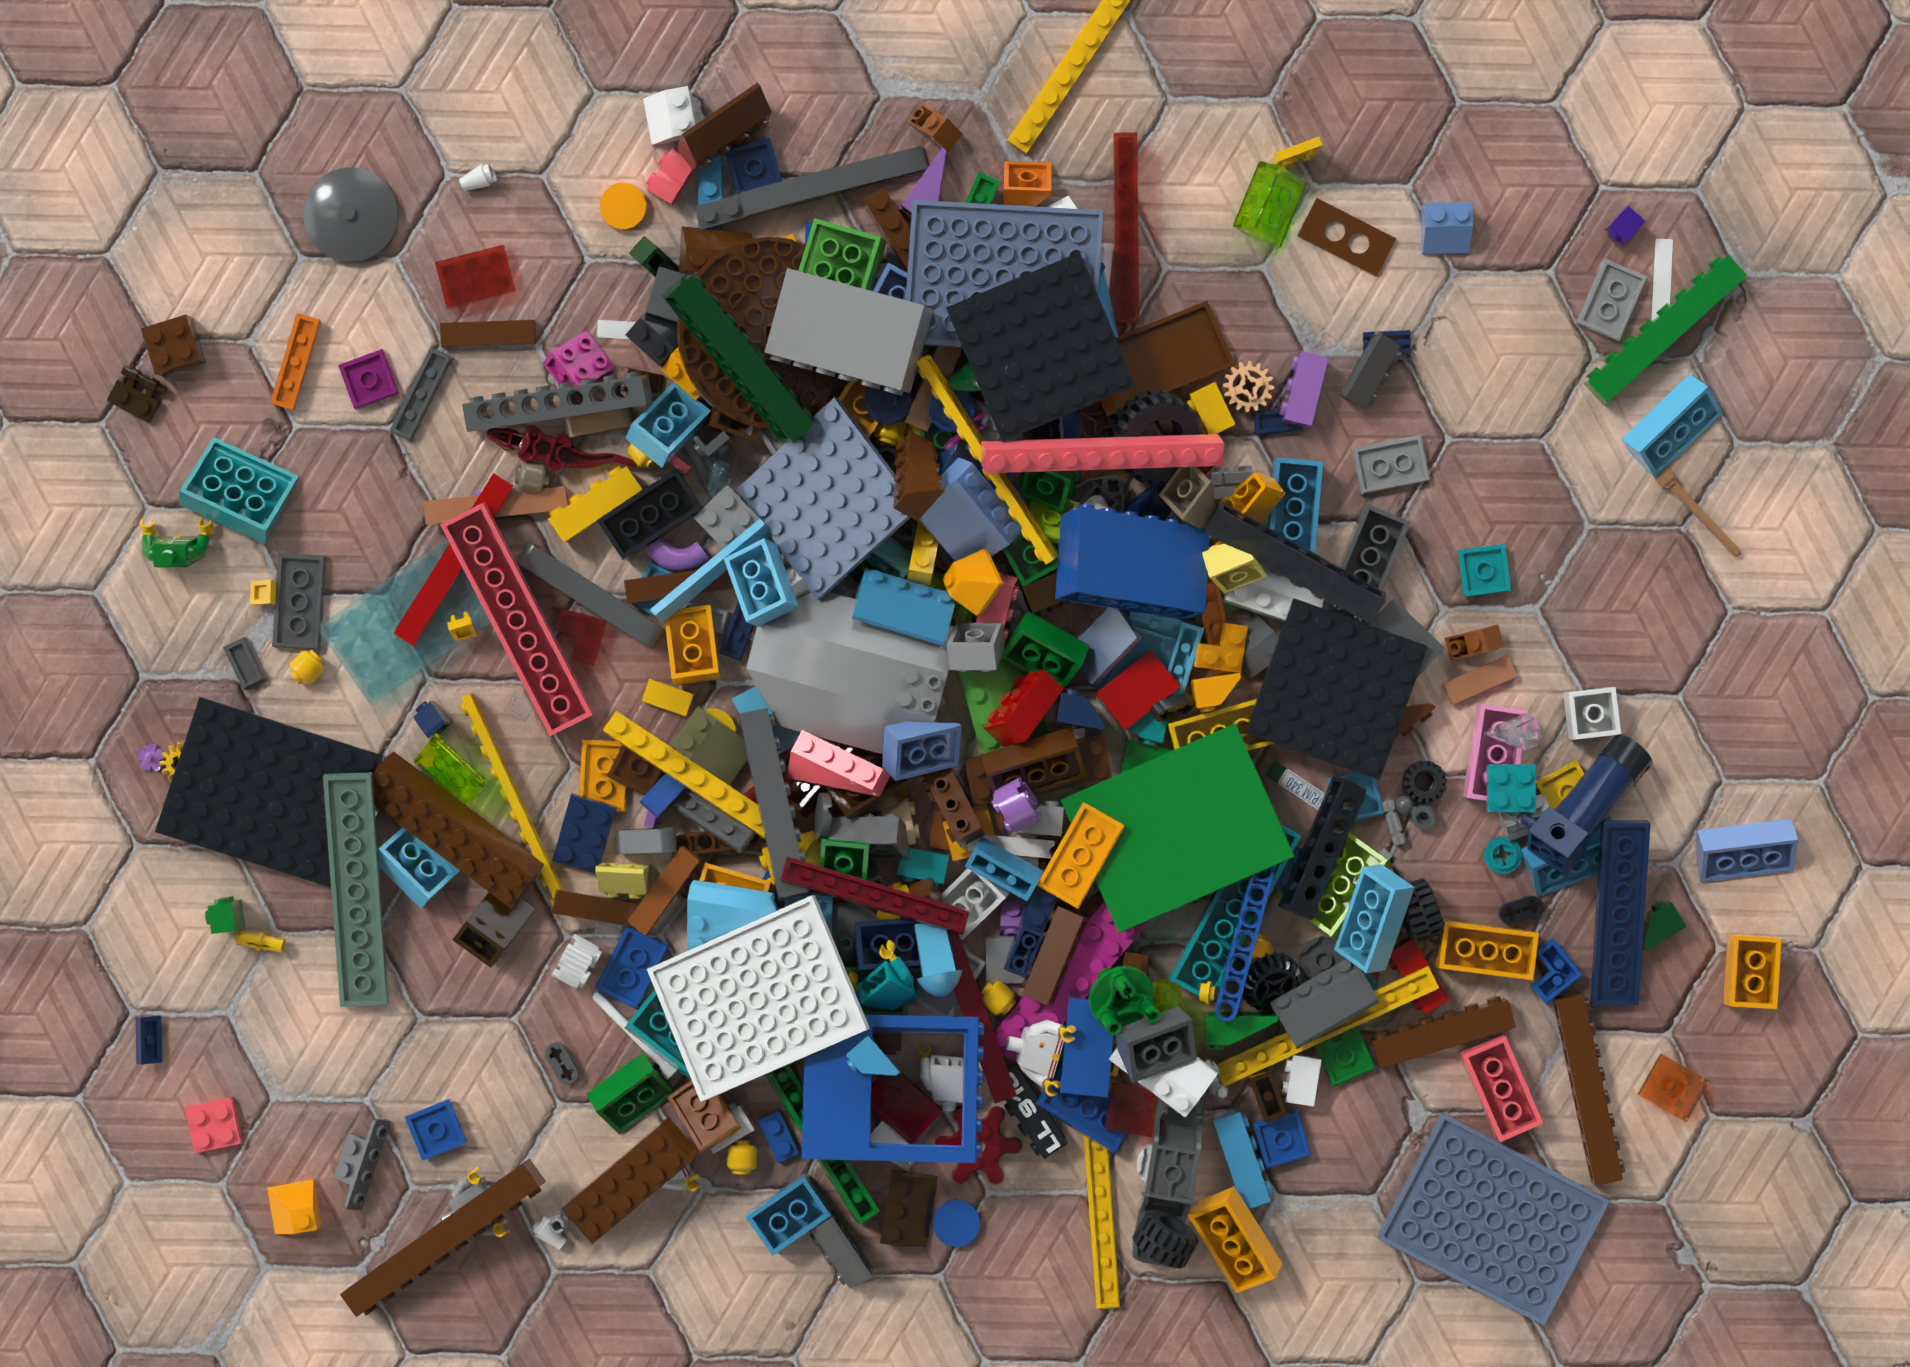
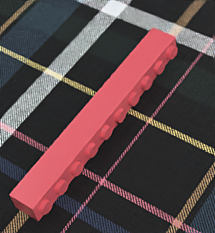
[981,434,1224,473]

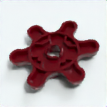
[935,1105,1023,1185]

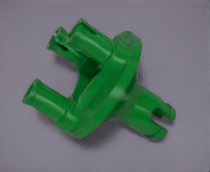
[1089,966,1161,1036]

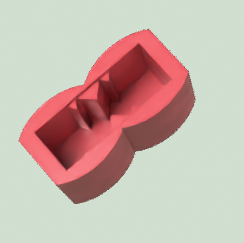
[646,149,695,207]

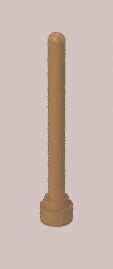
[1655,467,1741,556]

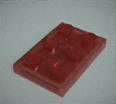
[435,245,516,309]

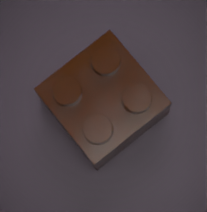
[141,314,206,376]

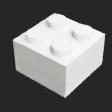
[1563,687,1621,740]

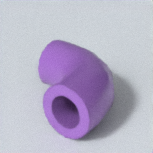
[645,537,710,572]

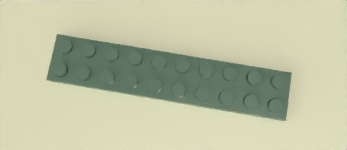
[323,772,389,1007]

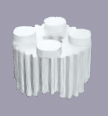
[552,934,602,989]

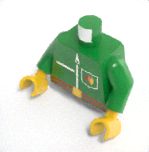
[140,519,215,568]

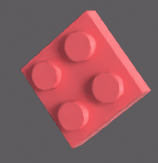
[185,1097,243,1153]

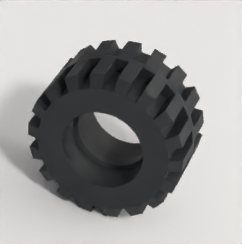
[1403,878,1444,943]
[1132,1210,1199,1269]

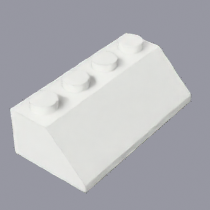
[1222,565,1323,622]
[1109,1017,1218,1117]

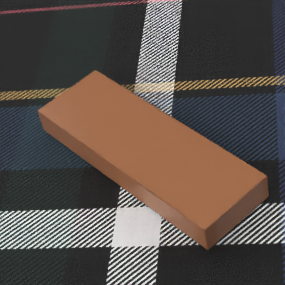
[1442,655,1517,705]

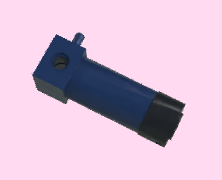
[1520,734,1653,876]

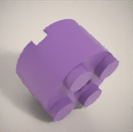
[992,777,1043,834]

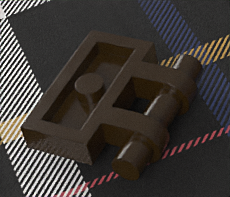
[106,365,167,423]

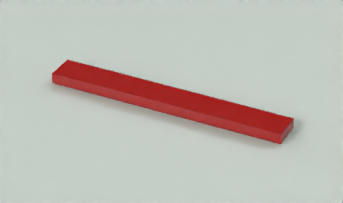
[393,473,514,646]

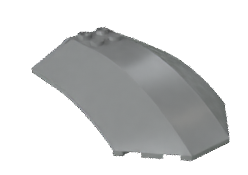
[746,592,954,754]

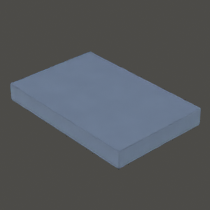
[1078,608,1142,685]

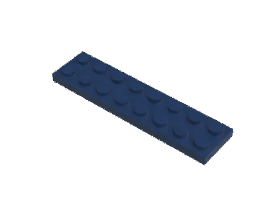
[1590,820,1651,1006]

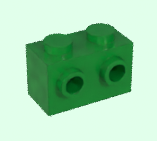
[205,896,245,934]

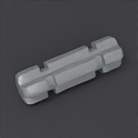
[1382,799,1406,846]

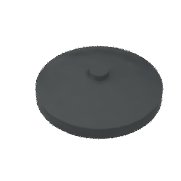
[303,167,399,263]

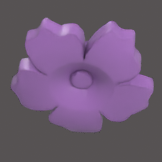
[136,743,165,771]

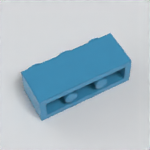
[965,837,1043,901]

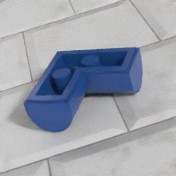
[1531,938,1583,1004]

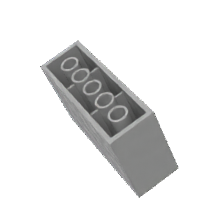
[765,268,933,396]

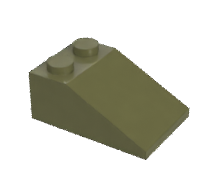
[670,706,748,785]

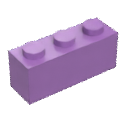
[1279,351,1329,429]

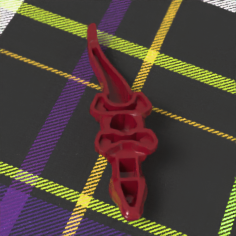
[486,425,637,471]

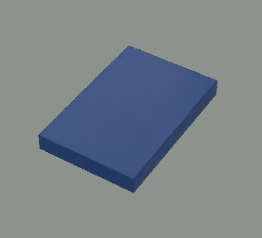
[595,926,669,1009]

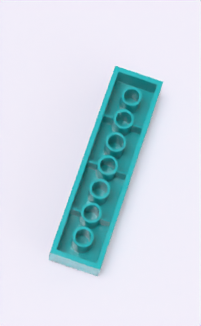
[1168,824,1301,1003]

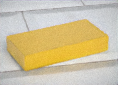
[641,679,694,716]

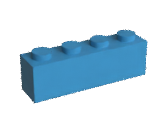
[1212,1109,1273,1209]

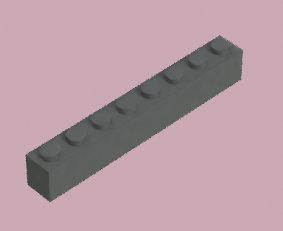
[739,708,808,901]

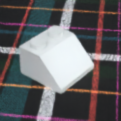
[643,86,696,146]

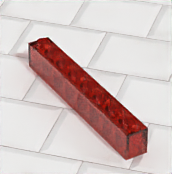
[1112,132,1140,326]

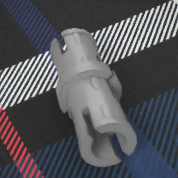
[549,1210,570,1234]

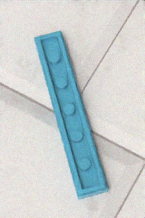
[651,519,770,623]

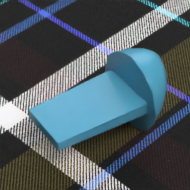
[914,923,962,997]

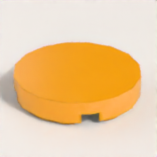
[600,182,647,230]

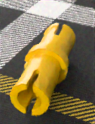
[235,930,286,953]

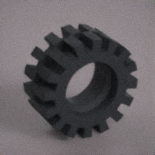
[1402,761,1447,804]

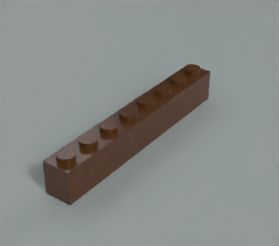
[1552,993,1625,1186]

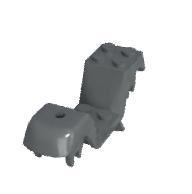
[1132,1089,1208,1267]

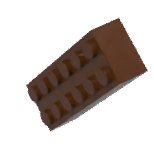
[964,733,1112,806]
[562,1116,700,1244]

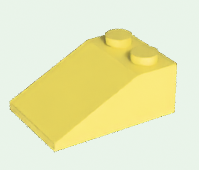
[596,862,650,899]

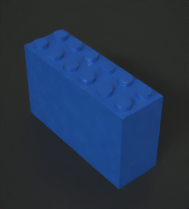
[1055,504,1210,620]

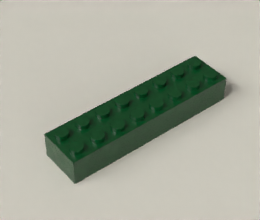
[661,275,814,443]

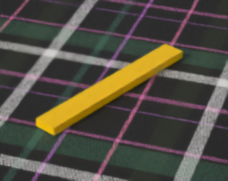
[1083,1135,1120,1309]

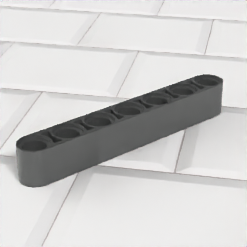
[516,542,665,649]

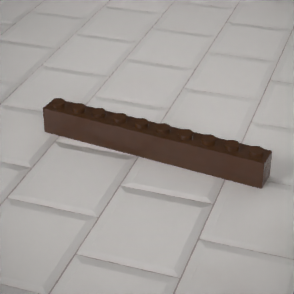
[340,1158,546,1317]

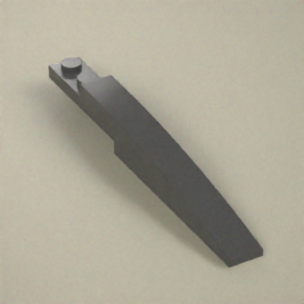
[694,146,928,229]

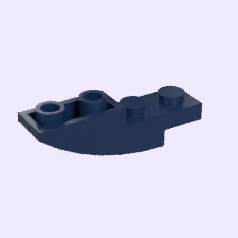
[1003,885,1058,978]

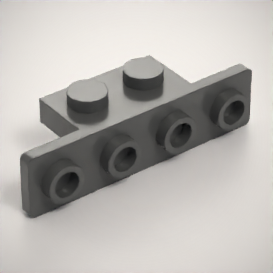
[334,1118,391,1210]

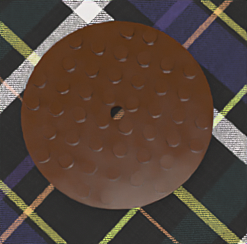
[677,237,849,428]

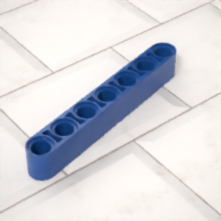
[1214,867,1274,1021]

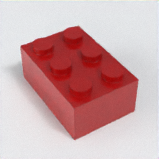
[983,669,1064,747]

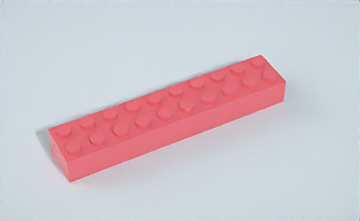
[440,502,594,736]

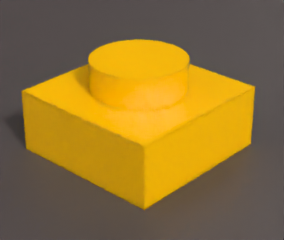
[250,580,276,606]

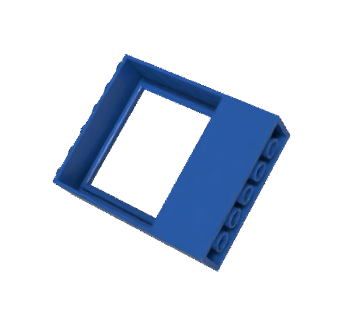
[802,1015,984,1163]

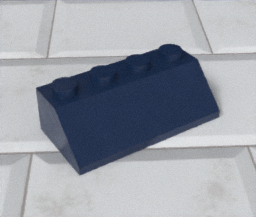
[854,918,953,973]

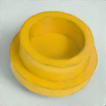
[1199,981,1217,1005]

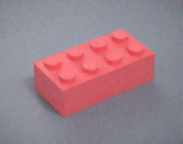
[1458,1033,1544,1142]

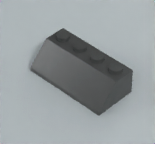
[1270,959,1380,1049]

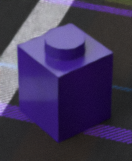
[1605,205,1646,245]

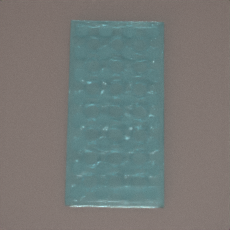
[317,538,491,705]

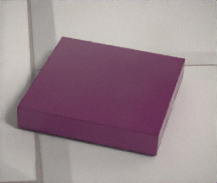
[338,349,400,410]

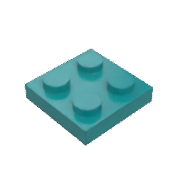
[1457,544,1511,597]
[1487,764,1536,812]

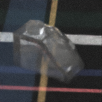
[1483,712,1542,751]

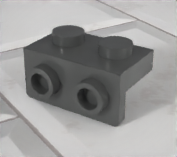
[693,431,733,460]

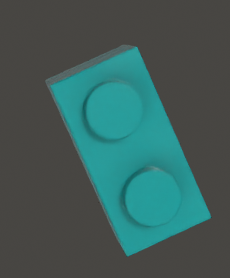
[897,847,949,887]

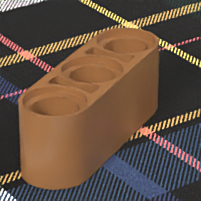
[563,407,633,439]

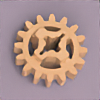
[1222,361,1274,413]

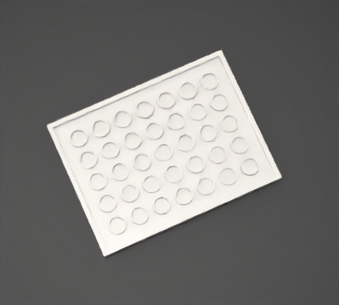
[647,895,870,1102]

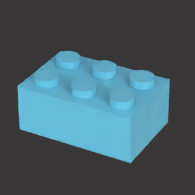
[625,382,711,468]
[724,538,799,627]

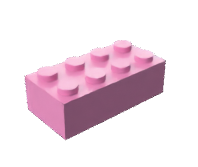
[1463,704,1528,801]

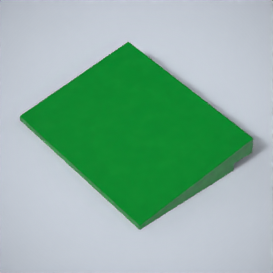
[1061,723,1294,933]

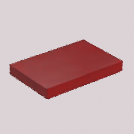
[1095,650,1180,731]

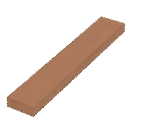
[423,486,568,525]

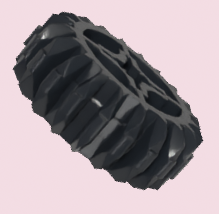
[1242,951,1302,1011]

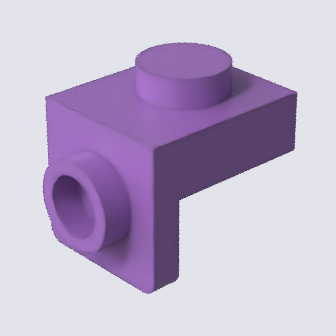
[1000,900,1025,936]

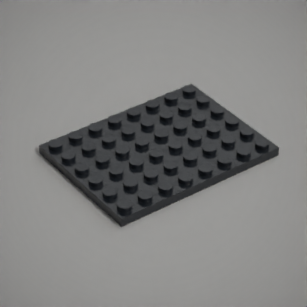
[155,697,383,887]

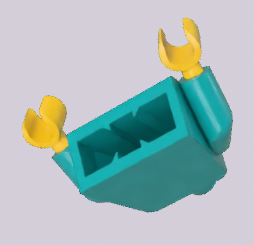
[848,940,918,1010]

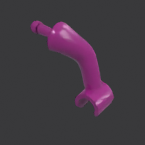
[944,414,988,450]

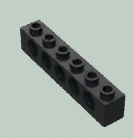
[1278,776,1367,920]

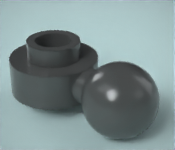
[1395,796,1437,829]

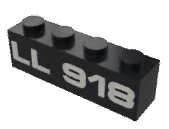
[1004,1063,1068,1159]

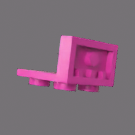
[543,331,614,398]

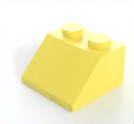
[1202,544,1268,594]

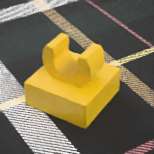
[448,611,478,642]

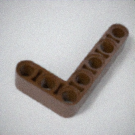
[672,826,767,903]

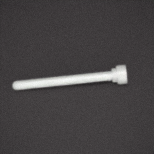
[593,992,677,1080]

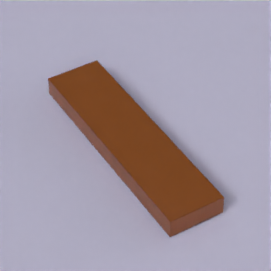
[627,846,701,936]

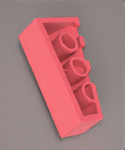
[787,730,890,797]

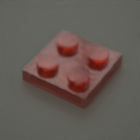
[1105,1082,1158,1138]

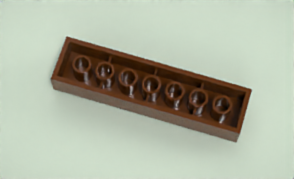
[373,751,544,909]

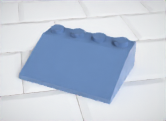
[919,457,1023,562]

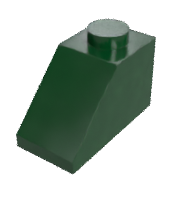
[629,236,679,278]
[1642,900,1686,951]

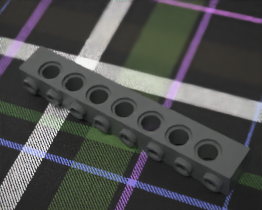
[462,371,653,432]

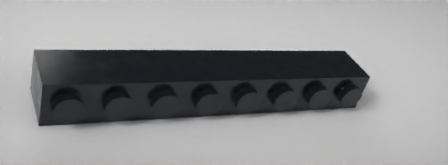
[1205,501,1386,624]

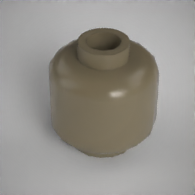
[515,461,550,493]

